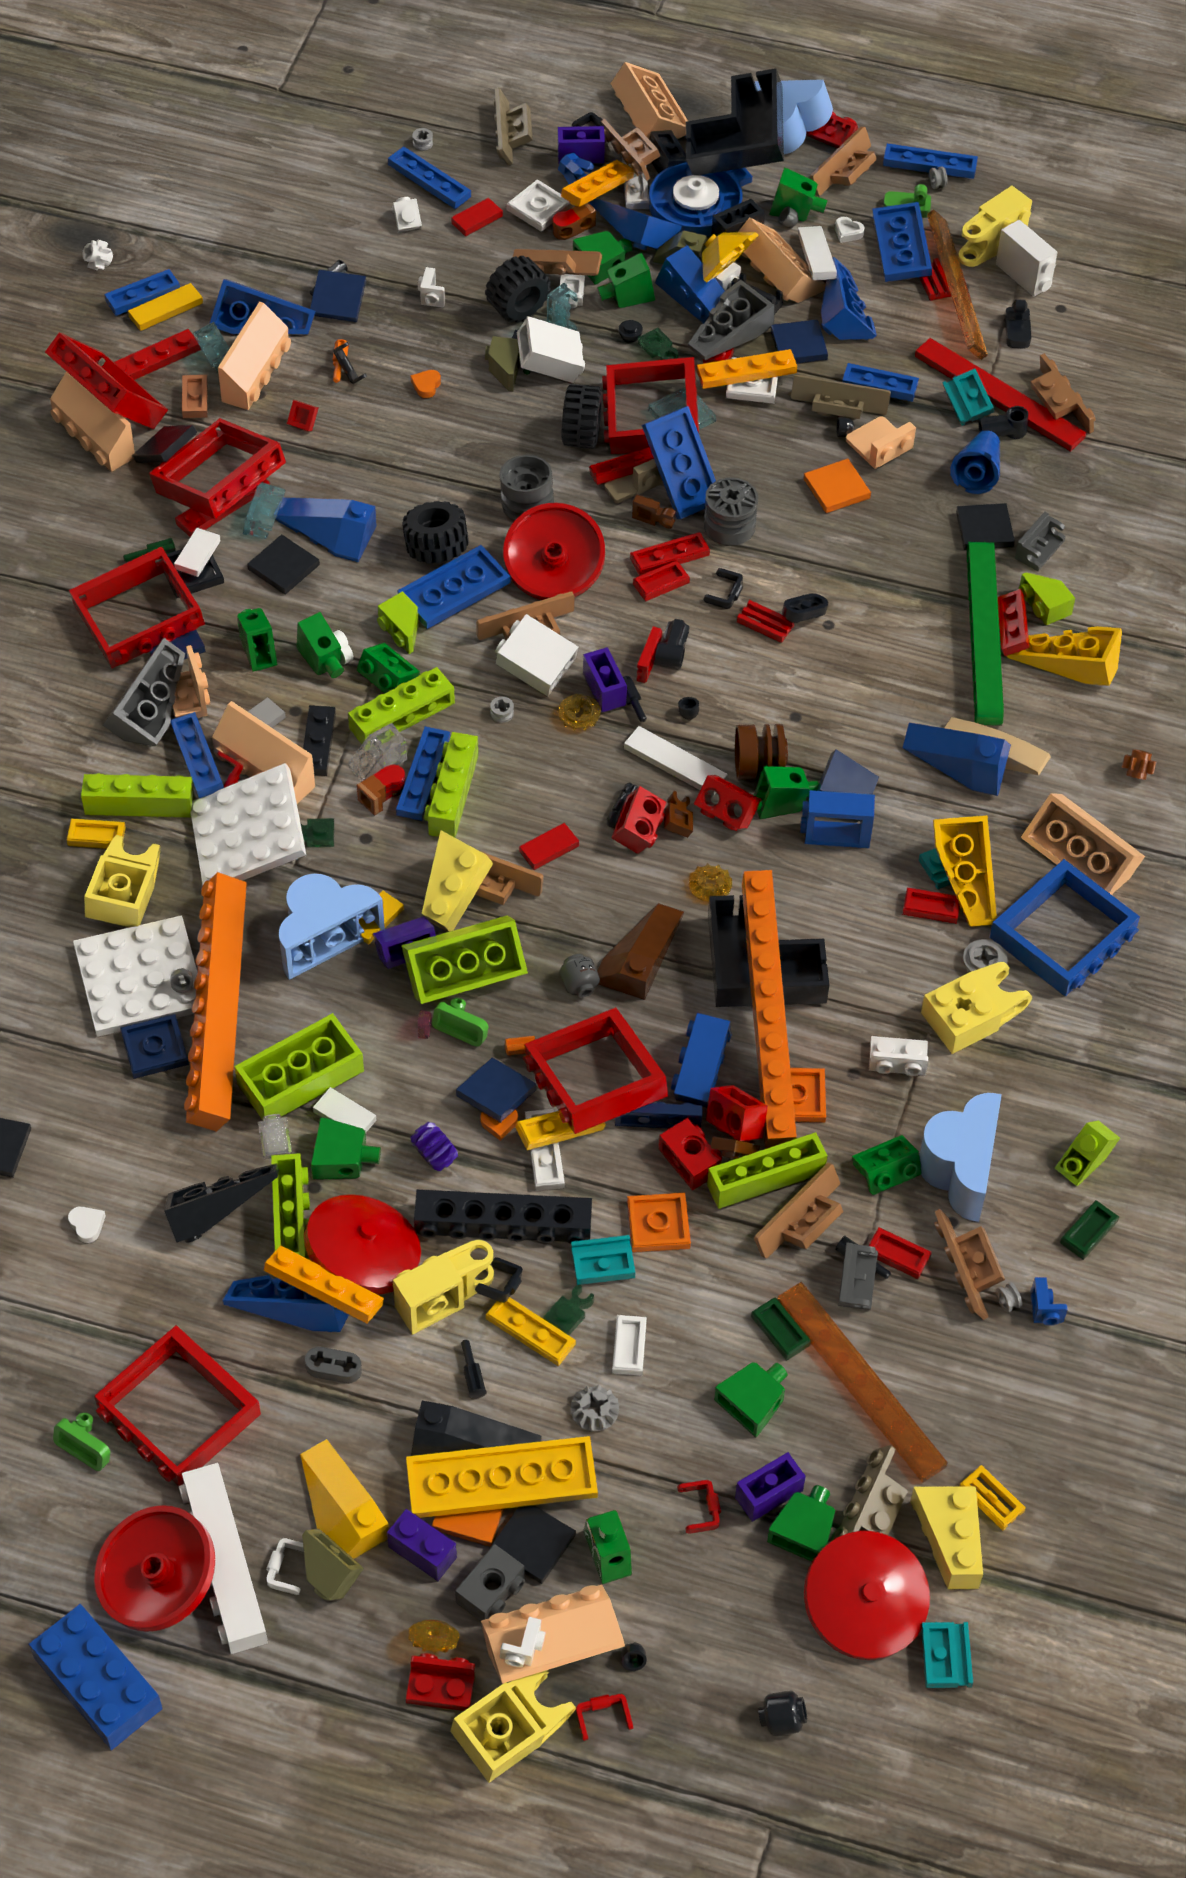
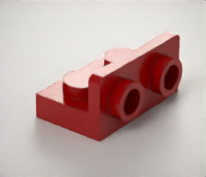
[806,111,859,148]
[406,1653,475,1711]

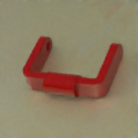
[217,751,243,788]
[677,1480,721,1534]
[576,1694,634,1741]

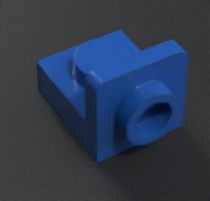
[1030,1277,1068,1326]

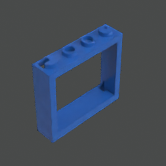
[989,859,1140,996]

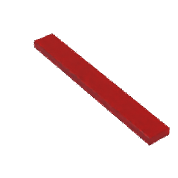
[915,338,1086,452]

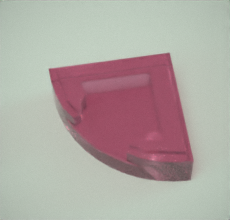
[417,1010,432,1039]

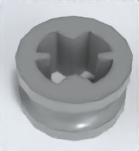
[412,128,433,151]
[929,166,947,189]
[490,697,514,723]
[996,1282,1022,1313]

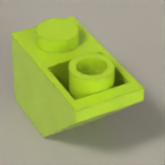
[1019,572,1075,626]
[377,591,419,654]
[1055,1120,1120,1186]

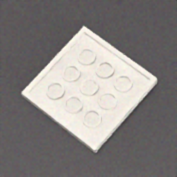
[191,763,306,884]
[73,915,198,1037]

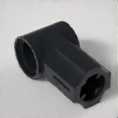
[978,406,1029,439]
[654,619,690,670]

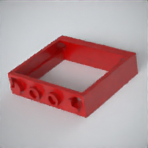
[45,332,168,429]
[602,357,699,455]
[149,418,286,519]
[69,547,205,669]
[523,1007,668,1134]
[94,1325,261,1486]

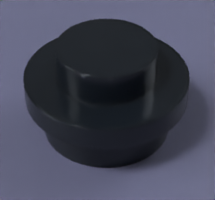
[619,320,643,342]

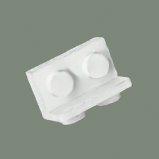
[869,1036,928,1076]

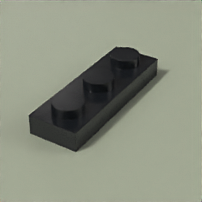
[303,705,336,776]

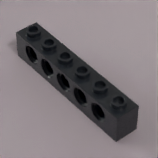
[414,1189,592,1244]

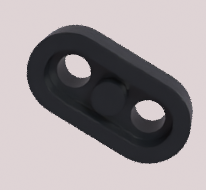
[782,593,828,623]

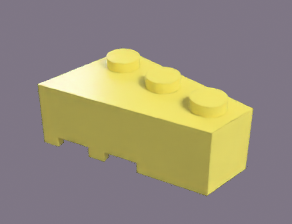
[422,830,493,932]
[910,1486,983,1589]

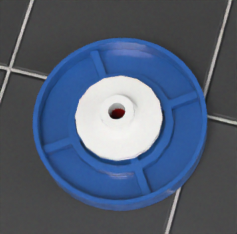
[649,162,742,237]

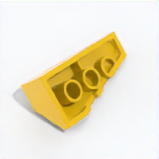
[702,232,759,283]
[1007,626,1122,686]
[933,815,997,927]
[300,1439,389,1559]

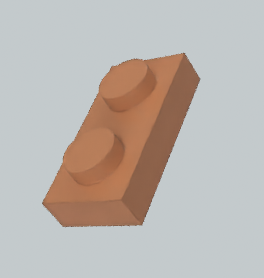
[182,375,208,418]

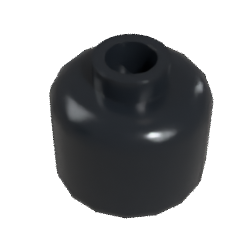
[758,1691,807,1736]

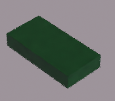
[1060,1200,1119,1260]
[751,1297,811,1361]

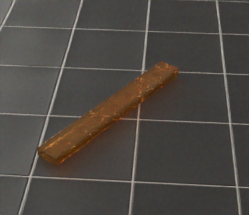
[927,209,988,360]
[777,1281,948,1483]

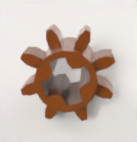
[1122,749,1157,780]

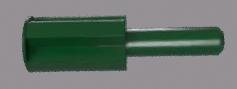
[123,538,176,562]

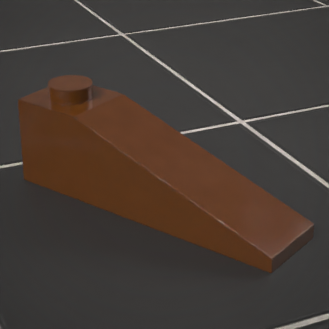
[597,903,684,1000]

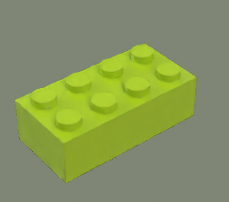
[401,915,528,1004]
[234,1013,364,1125]

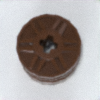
[734,724,788,780]

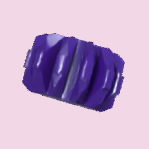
[410,1122,458,1171]

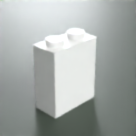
[996,220,1057,297]
[517,316,585,383]
[495,614,579,696]

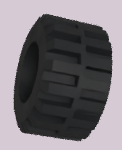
[485,256,551,322]
[561,383,602,449]
[402,501,469,564]

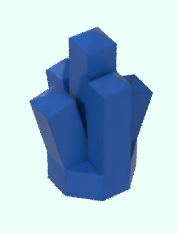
[558,153,594,185]

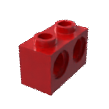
[694,775,762,831]
[611,786,666,854]
[706,1085,768,1143]

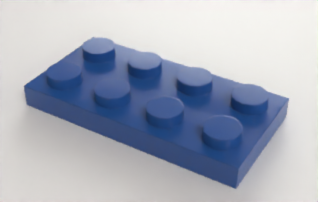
[872,202,932,282]
[642,406,716,519]
[397,545,511,629]

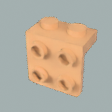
[846,416,916,469]
[172,645,210,718]

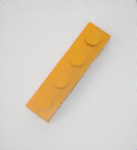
[561,160,635,207]
[697,349,798,389]
[264,1245,384,1324]

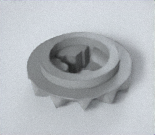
[963,939,1007,972]
[571,1384,619,1431]

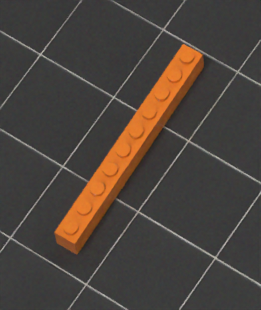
[742,870,797,1149]
[184,872,247,1132]

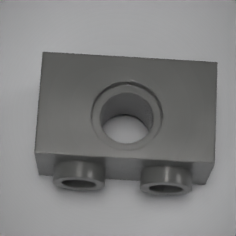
[455,1544,525,1621]

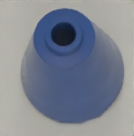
[950,431,1000,494]

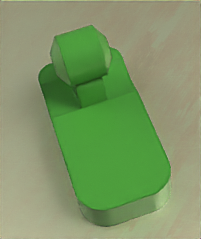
[884,184,931,218]
[432,998,489,1047]
[53,1413,110,1471]

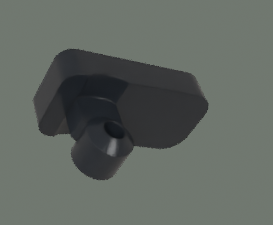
[1005,299,1031,349]

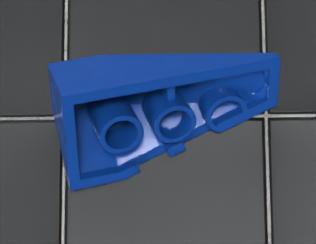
[589,198,682,250]
[821,257,877,340]
[209,279,316,334]
[273,497,377,562]
[903,723,1011,796]
[223,1275,349,1332]

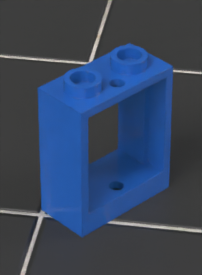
[800,790,875,848]

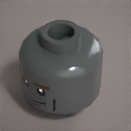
[560,954,600,997]

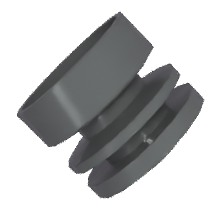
[499,455,554,520]
[704,477,758,546]

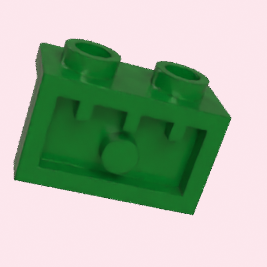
[357,643,420,693]
[852,1135,922,1195]

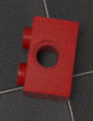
[659,1118,722,1191]

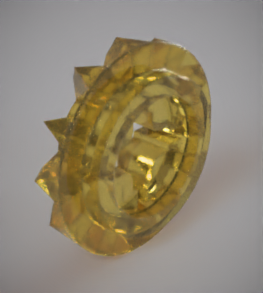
[559,694,601,731]
[689,863,732,902]
[408,1620,459,1653]

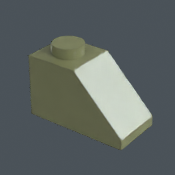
[653,231,706,264]
[485,336,520,392]
[302,1529,364,1600]

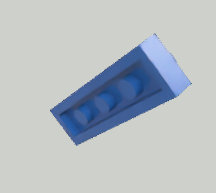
[883,143,978,179]
[388,146,471,209]
[170,712,224,798]
[396,726,451,821]

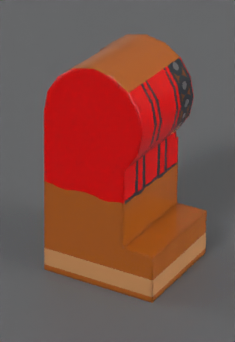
[553,203,596,240]
[357,765,405,816]

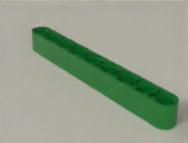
[966,542,1004,726]

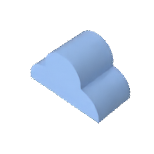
[755,80,833,154]
[279,874,385,980]
[919,1093,1002,1222]

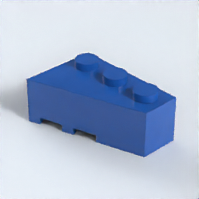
[655,245,725,324]
[671,1013,732,1108]

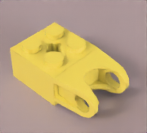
[958,186,1032,267]
[84,835,160,928]
[921,962,1032,1054]
[393,1240,494,1335]
[450,1670,576,1783]

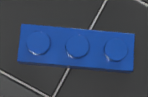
[104,269,180,316]
[842,363,919,402]

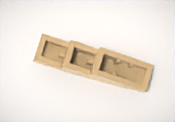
[944,717,1051,775]

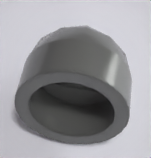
[778,206,798,228]
[170,968,193,993]

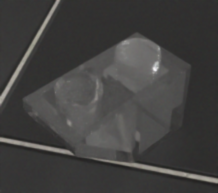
[348,723,407,782]
[258,1114,292,1160]

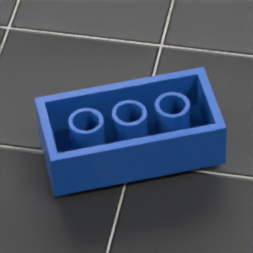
[29,1603,163,1750]

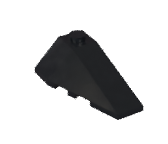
[164,1163,279,1243]
[411,1400,542,1456]

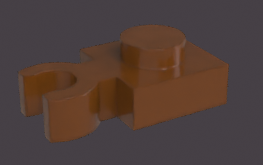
[632,495,676,529]
[664,791,693,838]
[711,1137,760,1159]

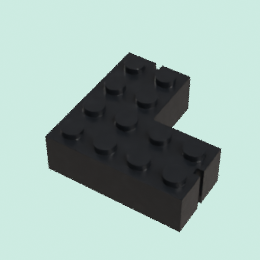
[686,68,784,175]
[708,895,830,1007]

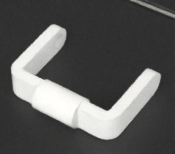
[266,1538,304,1595]

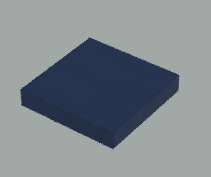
[310,270,366,322]
[771,320,828,364]
[816,749,879,821]
[120,1014,189,1079]
[456,1057,537,1123]

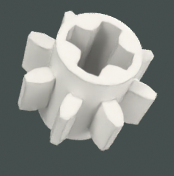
[83,240,113,270]

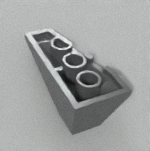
[688,280,774,360]
[103,638,185,747]

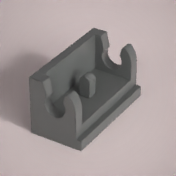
[1015,512,1066,571]
[838,1243,878,1310]

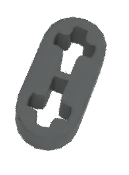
[305,1347,362,1383]

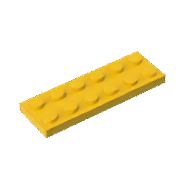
[406,1436,598,1518]

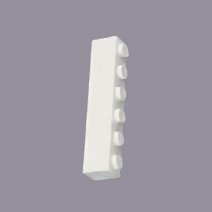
[179,1463,268,1654]

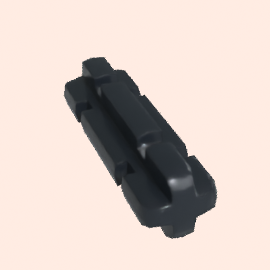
[607,782,638,829]

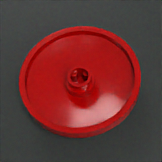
[503,503,606,600]
[304,1195,421,1295]
[94,1505,215,1632]
[804,1531,930,1660]

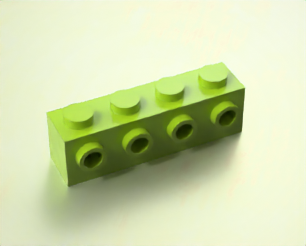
[348,667,455,750]
[424,732,479,838]
[81,773,195,818]
[707,1132,828,1209]
[271,1153,311,1261]

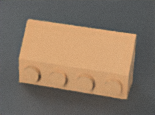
[610,62,688,139]
[738,217,826,303]
[218,302,291,410]
[50,372,135,472]
[212,701,315,804]
[1021,793,1145,895]
[481,1585,625,1684]

